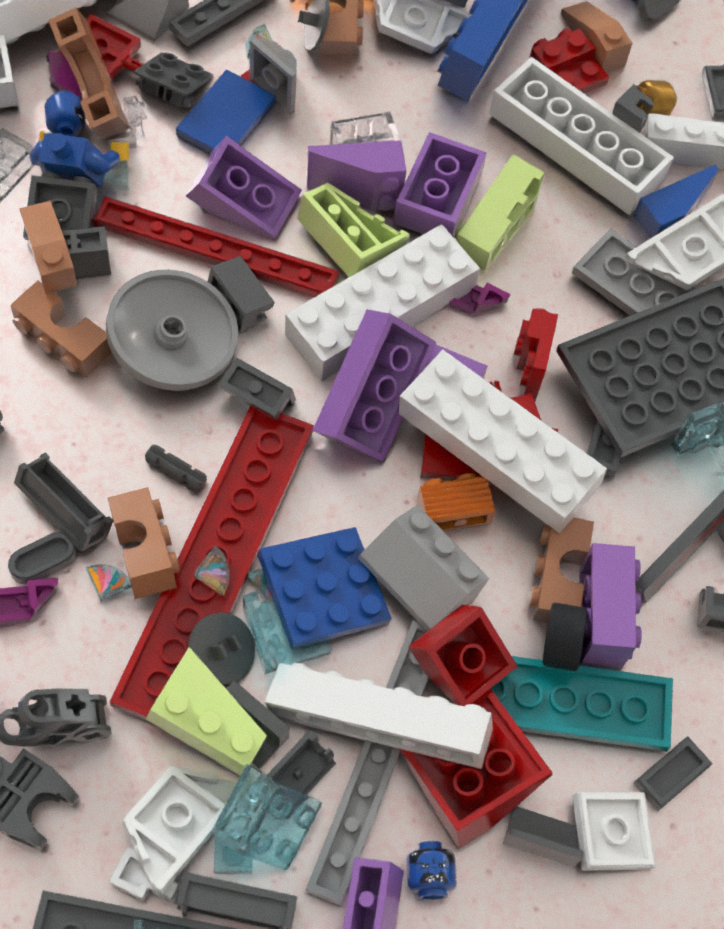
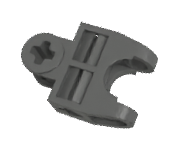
[0,688,112,747]
[0,748,79,850]

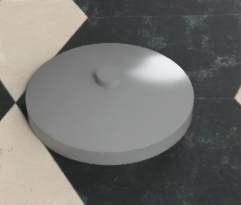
[106,269,238,391]

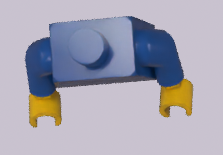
[30,130,129,188]

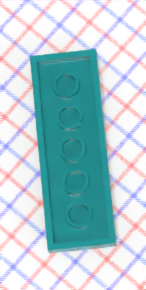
[454,656,673,752]

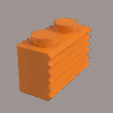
[417,473,495,531]

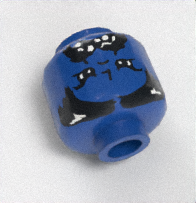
[44,91,86,136]
[406,841,457,900]

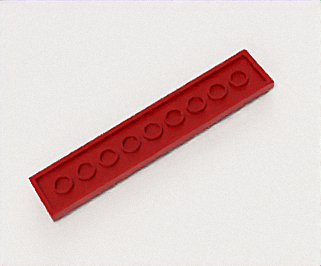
[109,406,314,721]

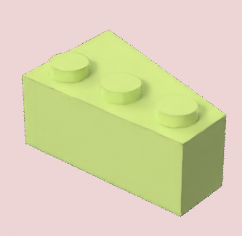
[454,154,545,271]
[297,183,410,277]
[146,647,267,776]

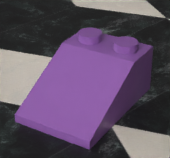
[186,136,302,240]
[306,140,406,211]

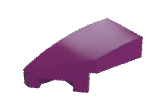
[46,50,82,100]
[448,283,511,315]
[0,578,58,627]

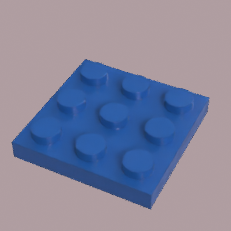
[257,527,392,649]

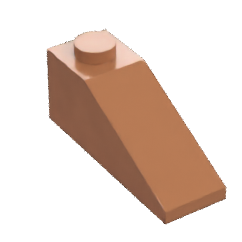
[561,1,633,73]
[19,200,77,294]

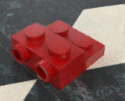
[529,28,609,94]
[513,308,558,401]

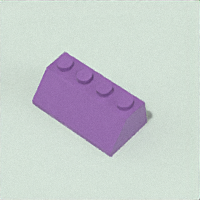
[312,309,436,463]

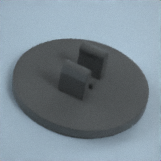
[298,0,330,51]
[188,612,255,685]

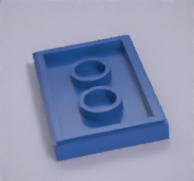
[176,69,276,153]

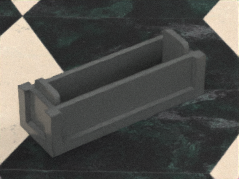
[14,452,113,552]
[176,872,298,929]

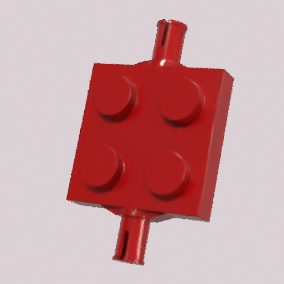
[57,14,143,81]

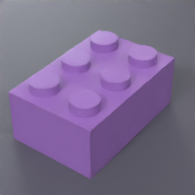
[393,132,487,238]
[579,543,642,671]

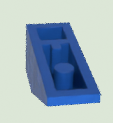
[634,165,719,239]

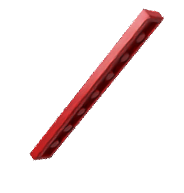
[93,196,340,297]

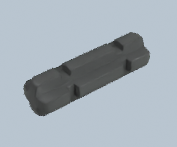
[145,444,207,491]

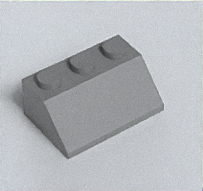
[358,505,490,631]

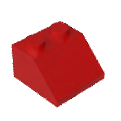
[408,605,518,707]

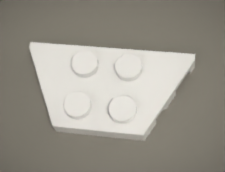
[373,0,472,54]
[626,194,724,290]
[122,765,251,897]

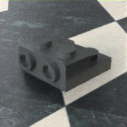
[23,172,98,240]

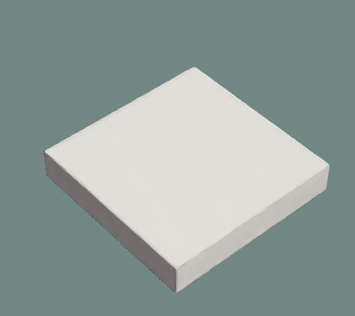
[572,792,656,870]

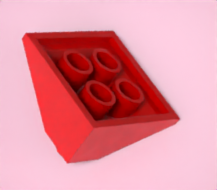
[399,689,552,848]

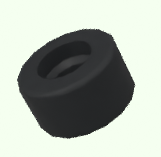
[542,603,587,671]

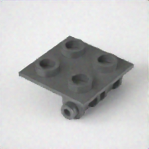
[133,52,214,109]

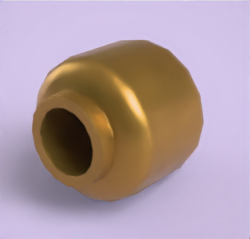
[637,80,677,119]

